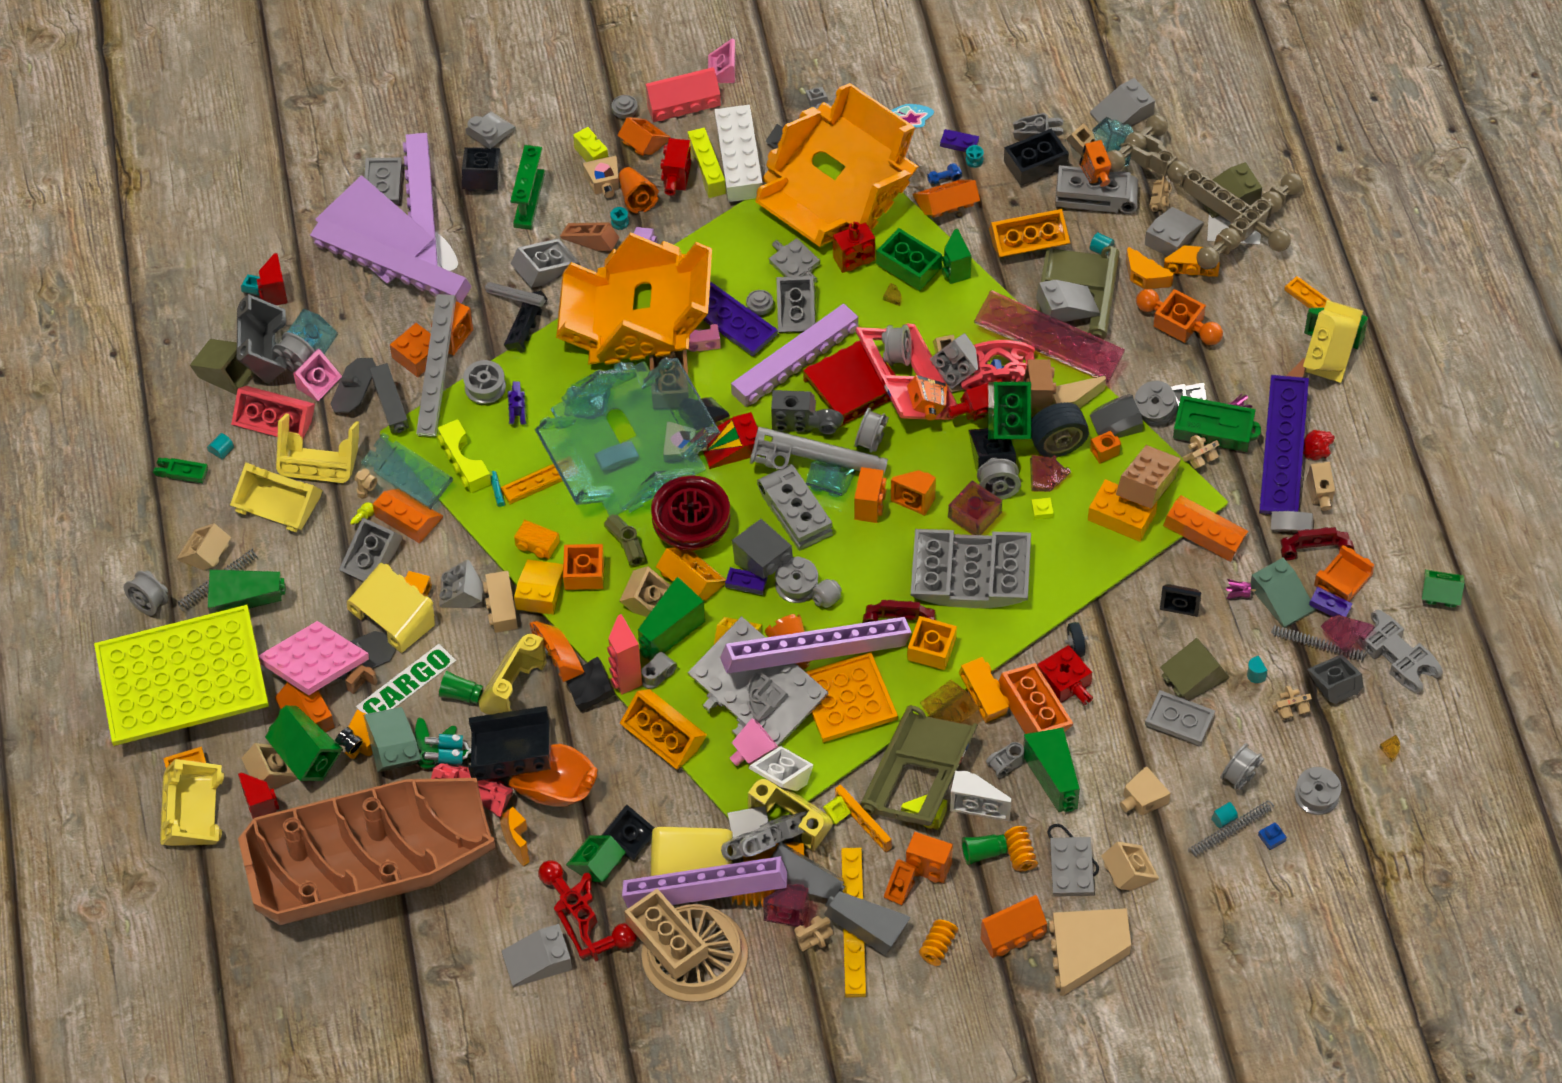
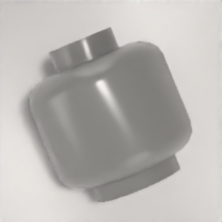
[812,579,842,608]

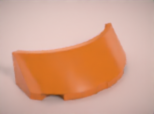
[529,621,584,682]

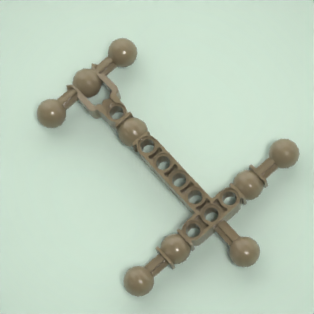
[1107,114,1303,270]

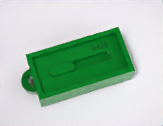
[1173,395,1261,452]

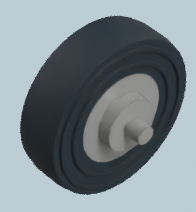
[1064,622,1088,657]

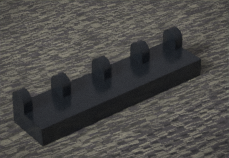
[504,290,548,353]

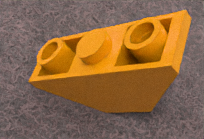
[1164,245,1220,277]
[1126,247,1174,289]

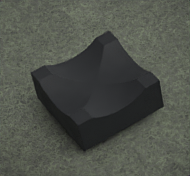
[566,657,616,712]

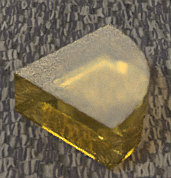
[883,283,902,306]
[1379,735,1400,762]

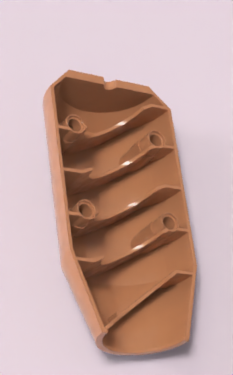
[238,778,495,925]

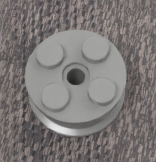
[882,325,912,366]
[272,332,315,372]
[463,360,506,404]
[1134,381,1177,426]
[854,408,889,453]
[977,458,1021,500]
[775,557,818,603]
[123,570,168,616]
[1220,743,1264,790]
[1295,767,1341,815]

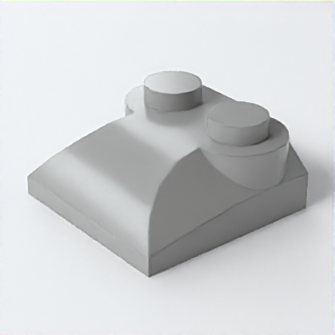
[465,111,516,149]

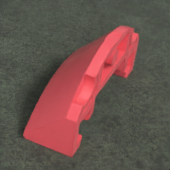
[431,763,513,817]

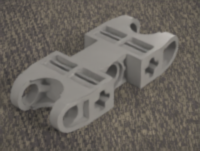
[1352,610,1443,693]
[721,811,814,860]

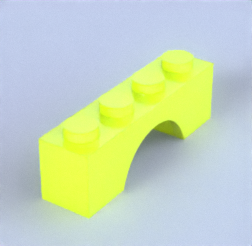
[688,127,726,198]
[436,419,491,493]

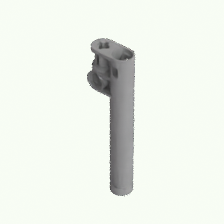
[750,427,888,473]

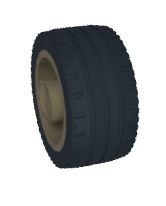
[1031,402,1089,458]

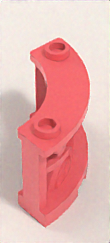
[961,340,1035,390]

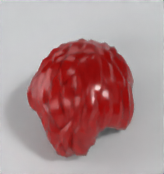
[1303,430,1335,460]

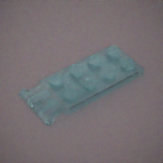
[361,433,453,510]

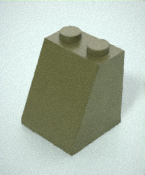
[190,339,254,395]
[1160,638,1230,701]

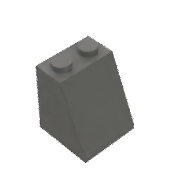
[732,519,793,579]

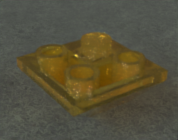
[920,680,980,723]

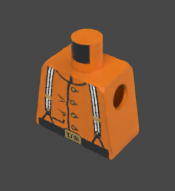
[1079,140,1111,187]
[907,375,947,420]

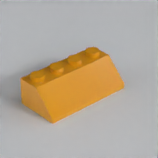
[989,209,1070,258]
[619,689,707,769]

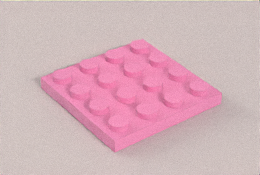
[259,621,369,695]

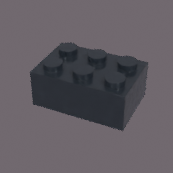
[1004,128,1069,186]

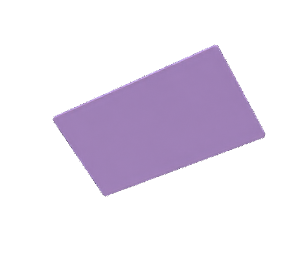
[316,176,434,284]

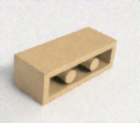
[483,571,518,633]

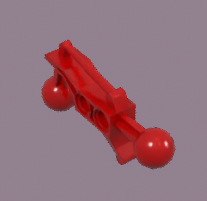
[538,860,637,962]

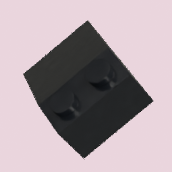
[462,147,500,191]
[969,428,1016,471]

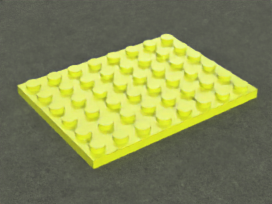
[94,605,269,746]

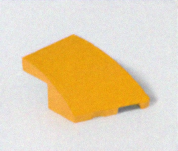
[500,807,530,867]

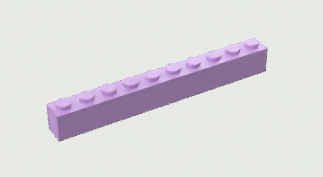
[403,133,438,266]
[310,218,472,303]
[720,617,912,674]

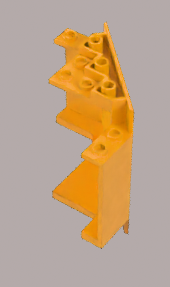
[755,83,919,247]
[556,232,712,365]

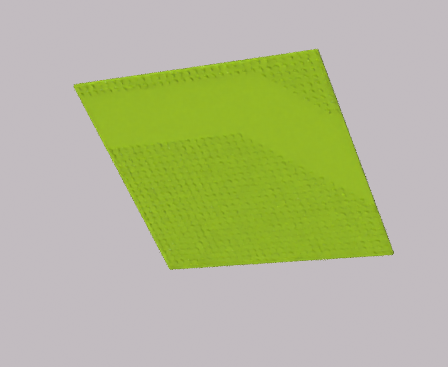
[380,152,1228,822]

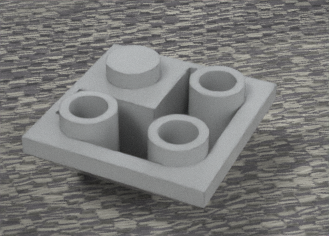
[930,333,978,389]
[439,560,483,608]

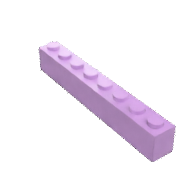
[731,304,858,407]
[622,856,787,908]

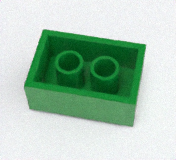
[876,228,942,291]
[988,382,1031,439]

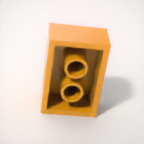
[1088,479,1158,542]

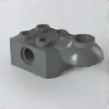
[771,390,844,434]

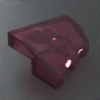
[1321,615,1376,653]

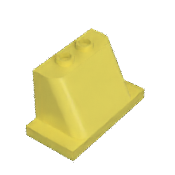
[1303,300,1363,383]

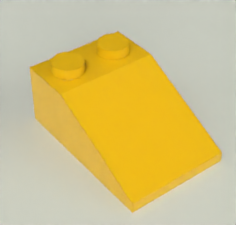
[514,559,563,615]

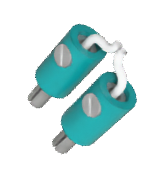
[424,734,471,765]

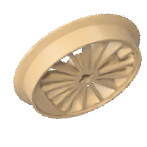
[641,904,748,1002]

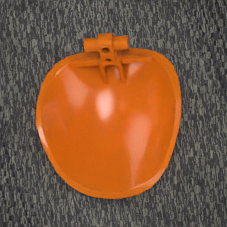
[509,744,598,807]

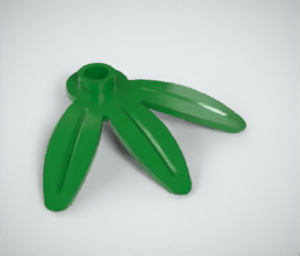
[415,718,471,769]

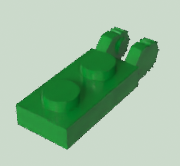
[153,458,208,484]

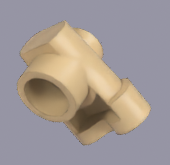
[354,468,378,499]

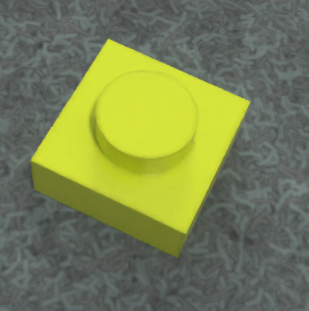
[1031,498,1054,520]
[823,796,851,824]

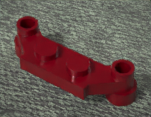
[1280,527,1354,561]
[862,600,937,623]

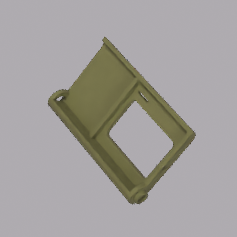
[860,705,978,826]

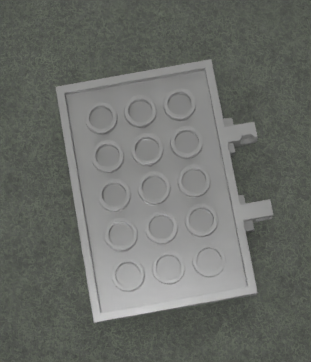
[688,616,828,747]

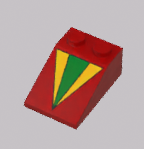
[698,412,758,469]

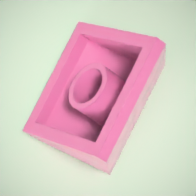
[708,38,735,83]
[293,349,342,401]

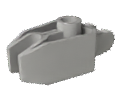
[1013,113,1063,141]

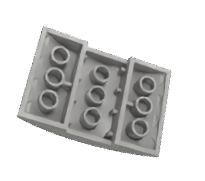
[911,529,1031,608]

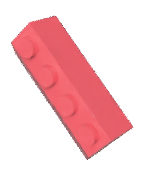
[646,67,721,122]
[231,386,315,439]
[607,614,642,695]

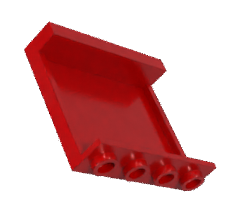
[803,340,896,427]

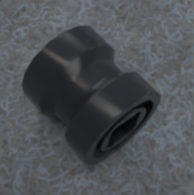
[335,727,363,755]

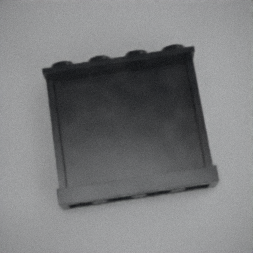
[468,706,551,781]

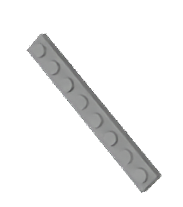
[416,294,456,437]

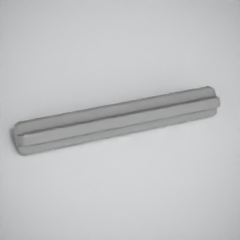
[485,282,546,307]

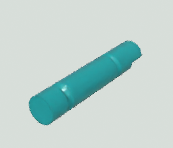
[490,471,505,507]

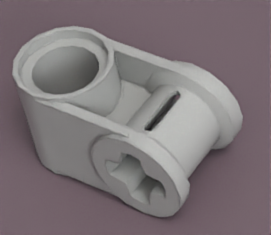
[642,652,677,689]
[986,742,1024,778]

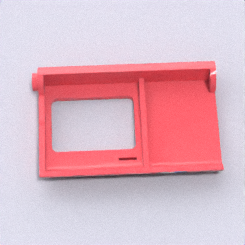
[855,323,957,420]

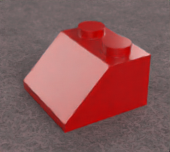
[256,253,288,306]
[238,772,279,819]

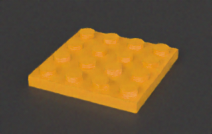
[806,652,898,742]

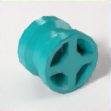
[966,145,984,168]
[610,207,629,230]

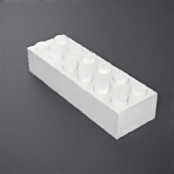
[715,105,763,202]

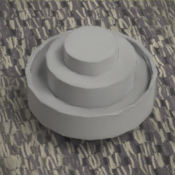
[612,95,638,119]
[746,290,773,315]

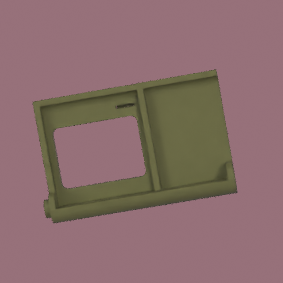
[1033,246,1120,341]

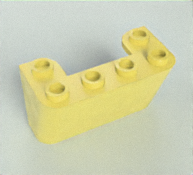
[347,563,435,653]
[748,779,833,852]

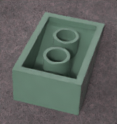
[1250,558,1316,629]
[363,707,421,772]

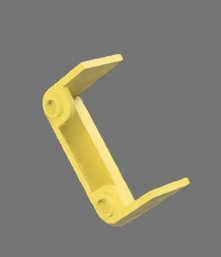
[276,413,359,483]

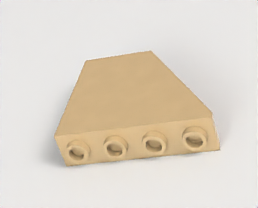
[1049,908,1131,996]

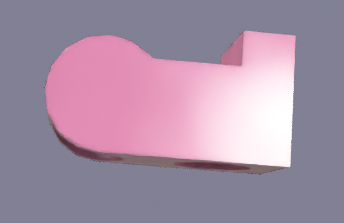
[688,324,720,351]

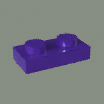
[940,129,979,152]
[725,567,768,595]
[1309,587,1352,622]

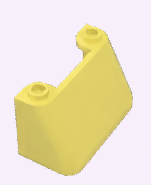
[230,462,323,533]
[479,634,547,715]
[160,759,224,846]
[650,827,733,876]

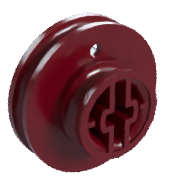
[651,475,731,551]

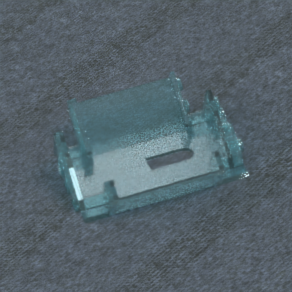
[535,358,720,516]

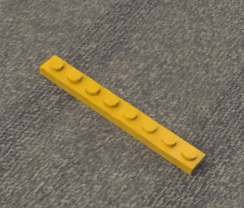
[841,848,866,998]

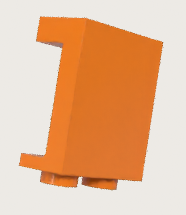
[1314,545,1374,602]

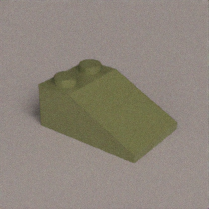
[1202,162,1262,218]

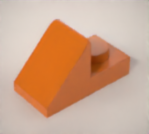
[884,859,917,905]

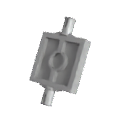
[769,238,820,282]

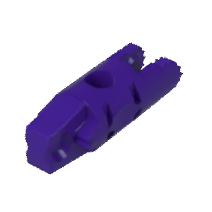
[508,381,526,425]

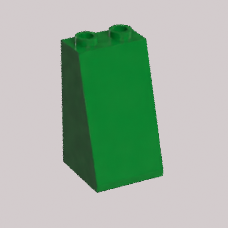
[207,570,286,614]
[638,577,705,660]
[265,705,343,781]
[1023,728,1080,812]

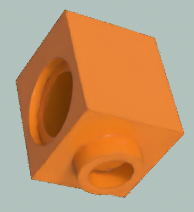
[1090,431,1121,464]

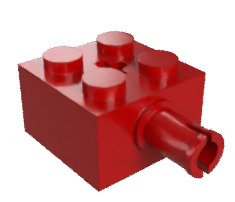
[660,138,692,196]
[833,222,875,273]
[948,379,1002,421]
[1037,645,1093,705]

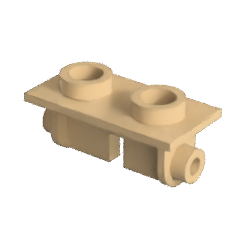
[1149,176,1172,213]

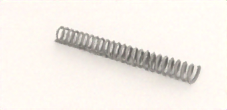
[178,548,257,611]
[1271,625,1367,661]
[1188,800,1274,857]

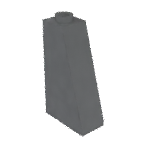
[370,363,409,434]
[771,842,845,899]
[824,891,911,956]

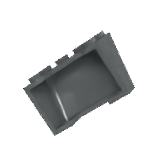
[237,294,287,384]

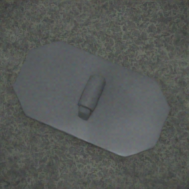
[330,358,376,413]
[338,631,396,680]

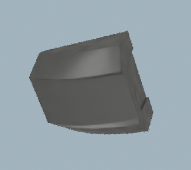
[1090,394,1143,438]
[1307,654,1363,704]

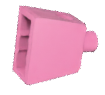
[729,718,778,766]

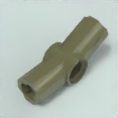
[604,514,645,566]

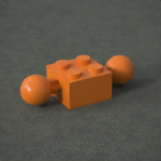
[1136,289,1223,345]

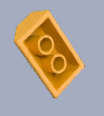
[656,548,726,600]

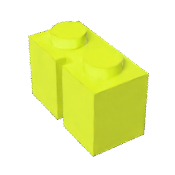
[573,127,608,162]

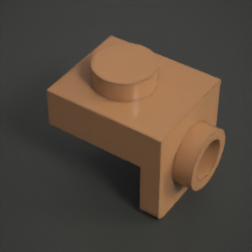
[345,664,377,694]

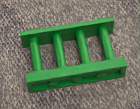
[510,145,545,230]

